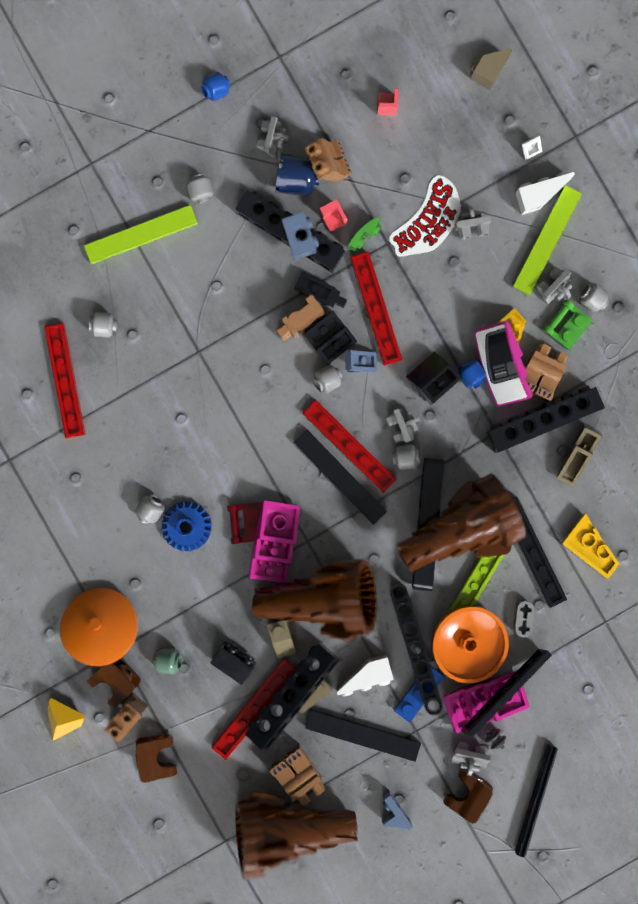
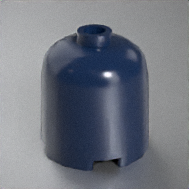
[275,153,320,196]

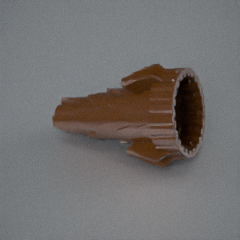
[396,473,526,572]
[251,559,377,642]
[235,792,358,880]

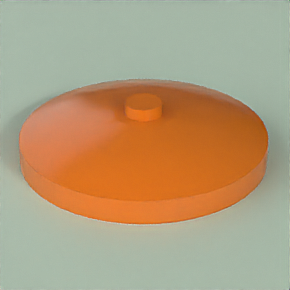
[60,588,138,666]
[431,605,509,683]

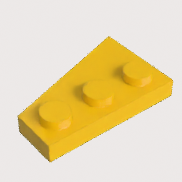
[561,513,619,579]

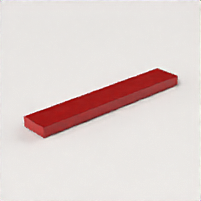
[350,251,402,366]
[44,323,86,439]
[302,399,397,493]
[211,658,297,760]

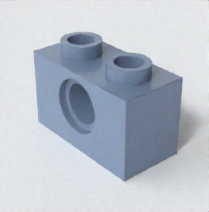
[282,212,319,260]

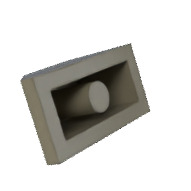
[470,48,512,90]
[267,619,297,659]

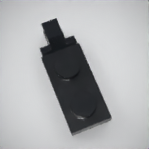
[294,272,347,308]

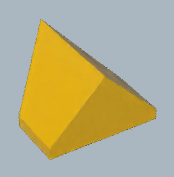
[498,308,527,346]
[47,698,85,741]

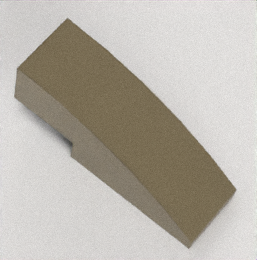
[556,424,602,487]

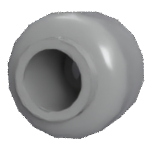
[186,174,214,204]
[579,283,609,312]
[89,312,117,338]
[313,365,342,393]
[392,444,421,470]
[136,495,165,524]

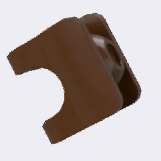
[87,658,141,709]
[135,734,177,783]
[443,769,493,824]

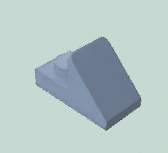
[345,350,377,373]
[382,790,413,830]

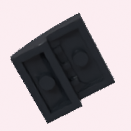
[303,310,357,365]

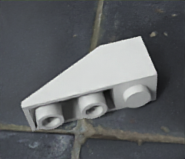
[515,171,575,215]
[337,654,394,696]

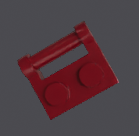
[227,502,262,544]

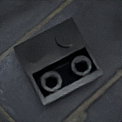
[406,351,462,405]
[210,641,256,685]

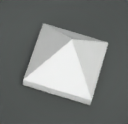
[521,135,542,160]

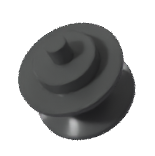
[485,729,506,749]

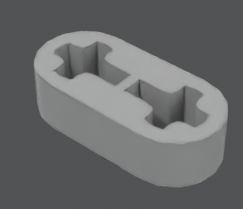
[514,600,535,638]

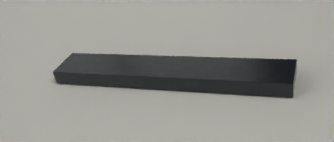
[294,429,387,525]
[512,496,567,608]
[461,649,552,738]
[305,709,421,762]

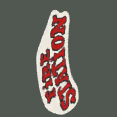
[389,175,461,257]

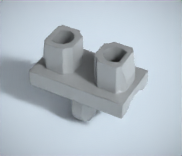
[256,116,290,157]
[454,207,491,240]
[537,268,572,304]
[386,407,421,443]
[451,741,490,776]

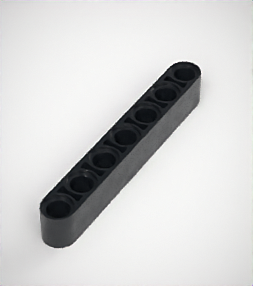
[412,458,444,591]
[390,583,442,715]

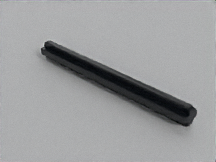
[515,744,558,857]

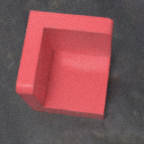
[377,88,398,115]
[320,199,347,232]

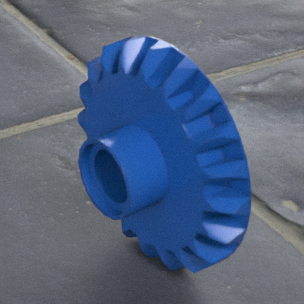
[162,501,212,551]

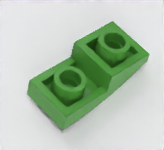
[348,217,381,252]

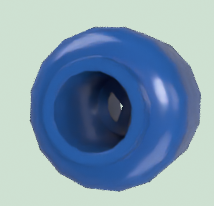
[201,72,230,101]
[458,359,486,389]

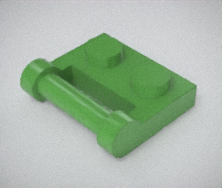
[542,299,592,351]

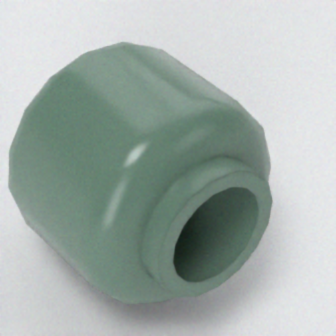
[152,648,183,674]

